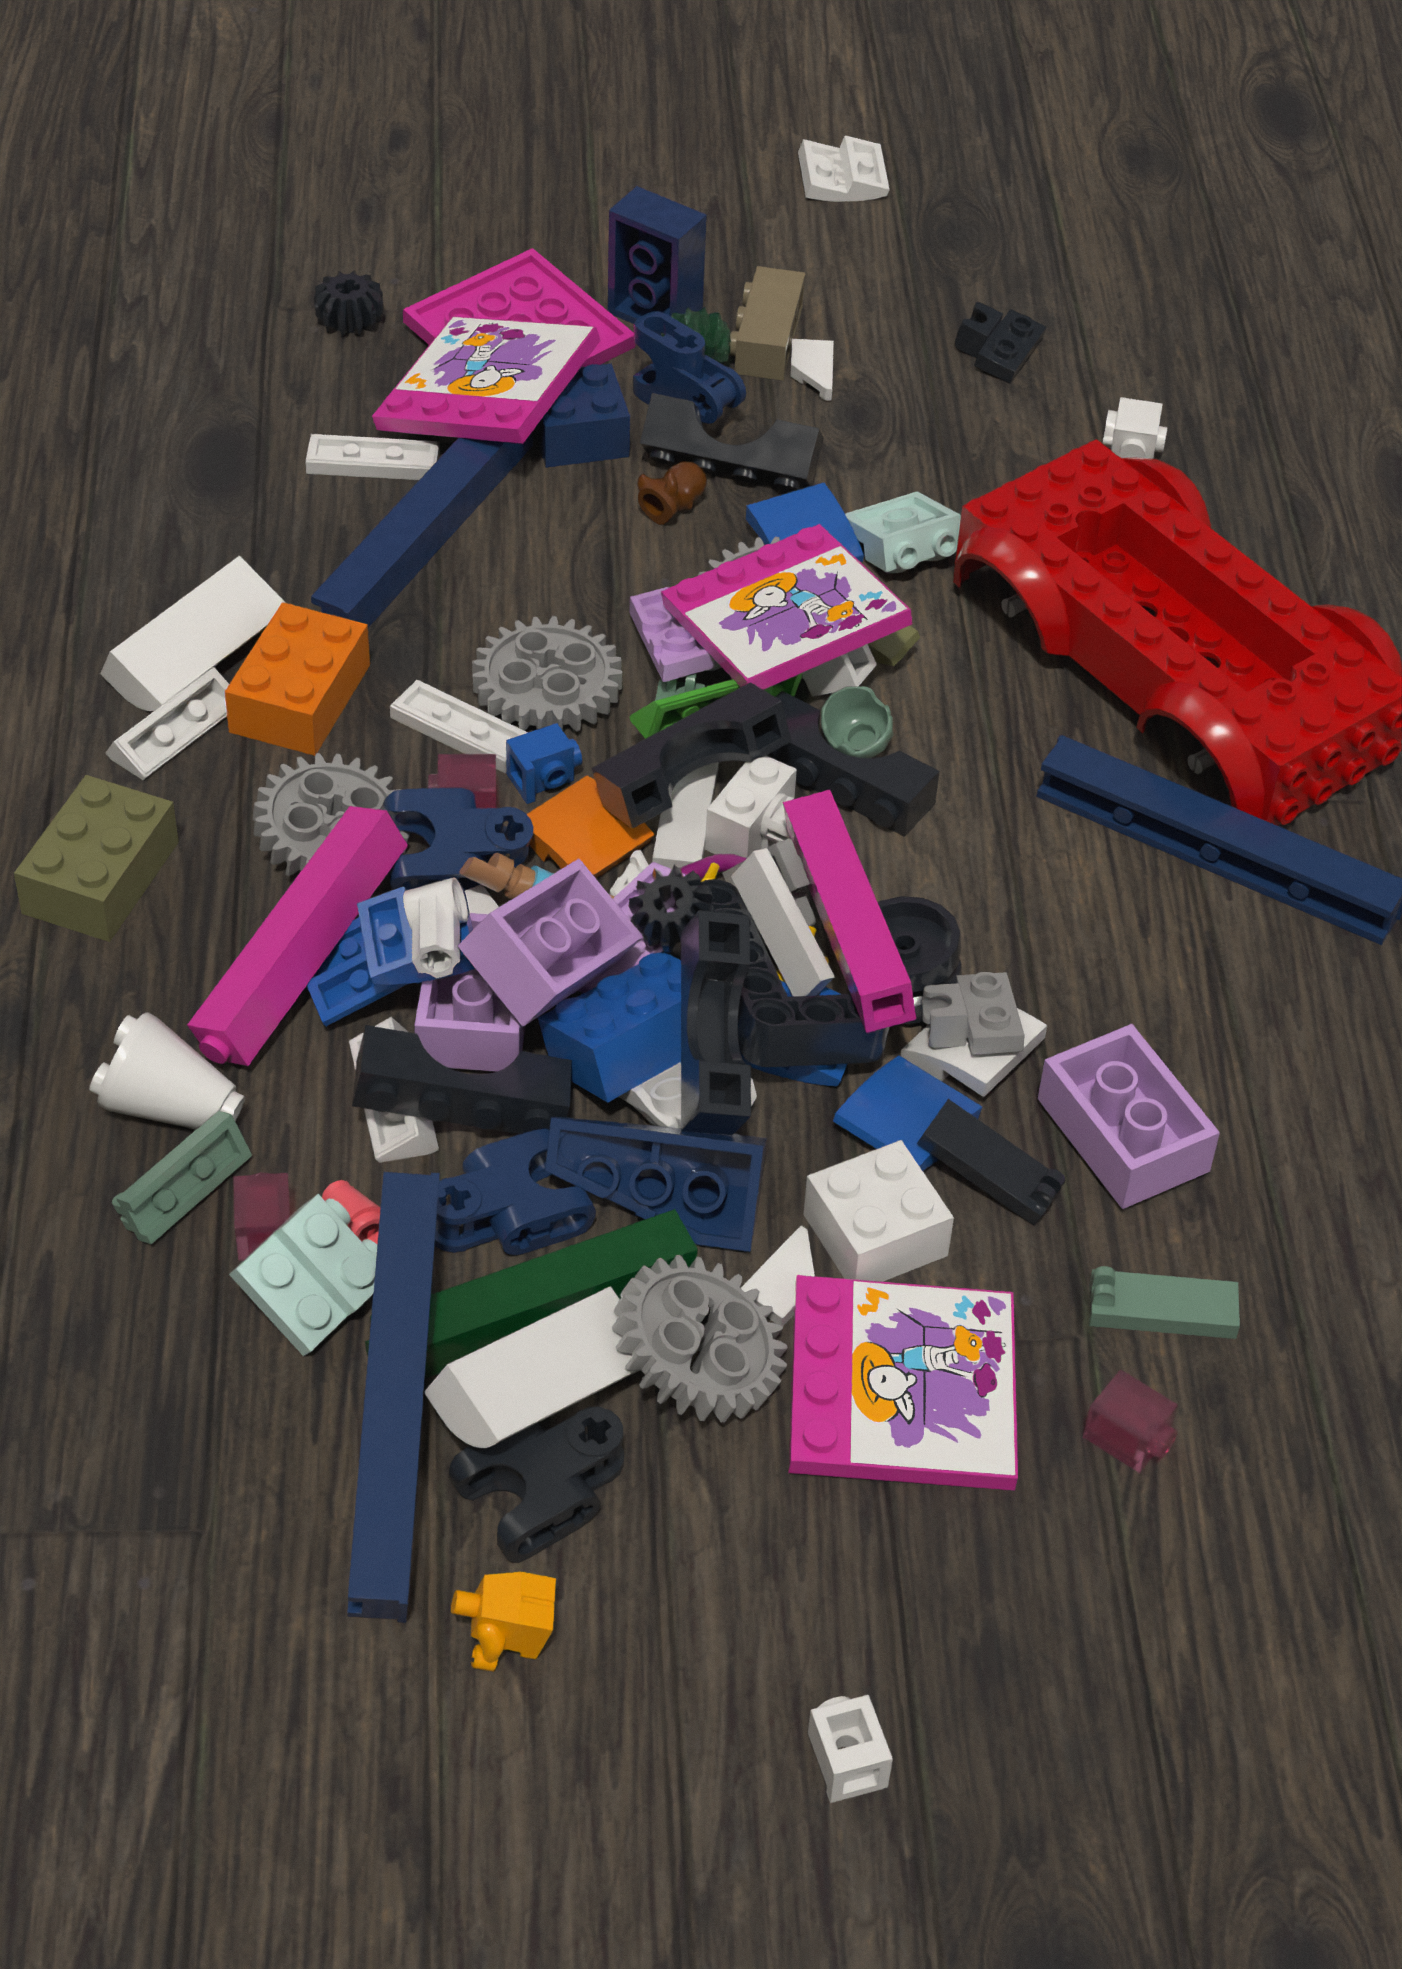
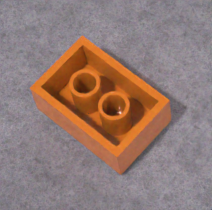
[225,602,370,756]

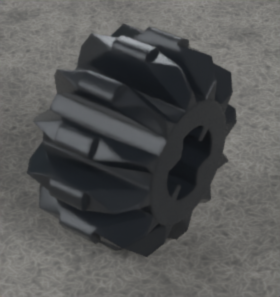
[314,270,384,337]
[628,864,715,955]

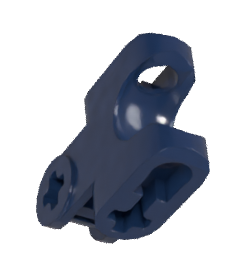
[633,311,746,424]
[383,788,534,891]
[434,1128,596,1255]

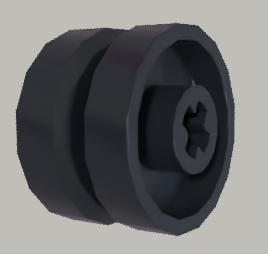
[878,896,962,1025]

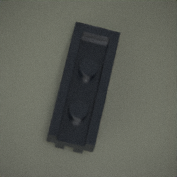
[917,1099,1066,1226]

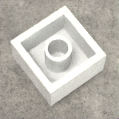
[803,1140,954,1282]

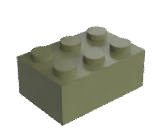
[14,775,179,942]

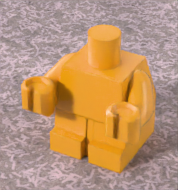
[451,1572,556,1672]

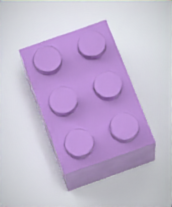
[458,859,643,1027]
[414,913,526,1072]
[1038,1024,1220,1209]

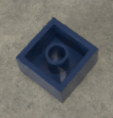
[534,363,630,468]

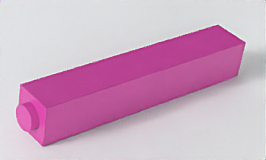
[783,790,916,1033]
[187,806,408,1066]

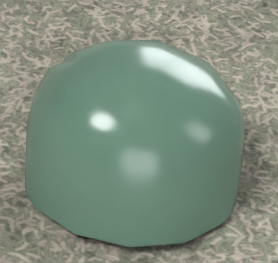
[821,686,894,758]

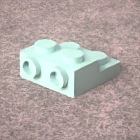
[845,492,961,573]
[229,1194,377,1356]

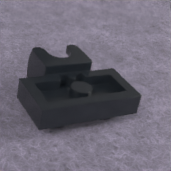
[954,302,1047,384]

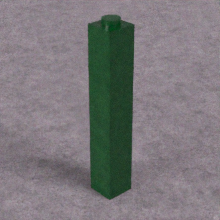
[365,1209,698,1379]

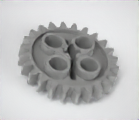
[472,616,622,731]
[253,753,410,876]
[612,1255,787,1422]

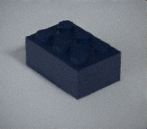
[608,186,707,337]

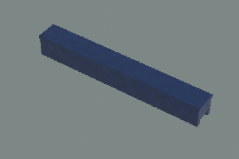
[311,431,533,628]
[1036,735,1402,945]
[347,1172,440,1623]

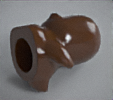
[637,461,707,525]

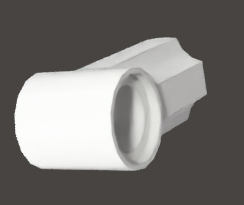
[403,877,468,978]

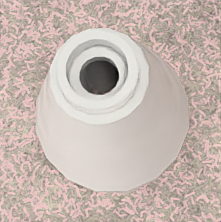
[89,1012,245,1129]

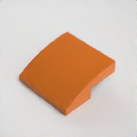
[527,775,655,878]

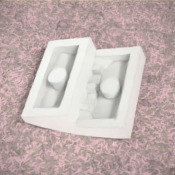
[798,136,890,202]
[901,1008,1047,1097]

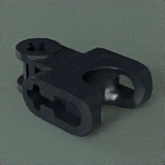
[448,1407,624,1563]

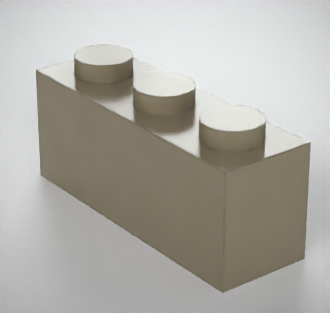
[729,266,805,381]

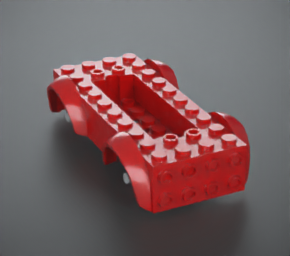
[953,439,1402,826]

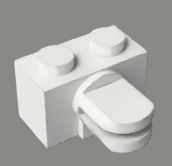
[705,756,797,858]

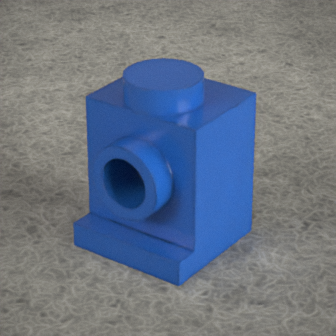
[506,723,582,804]

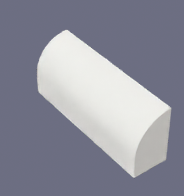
[100,556,286,711]
[424,1286,640,1448]

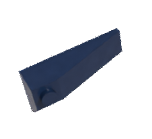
[545,1116,768,1252]

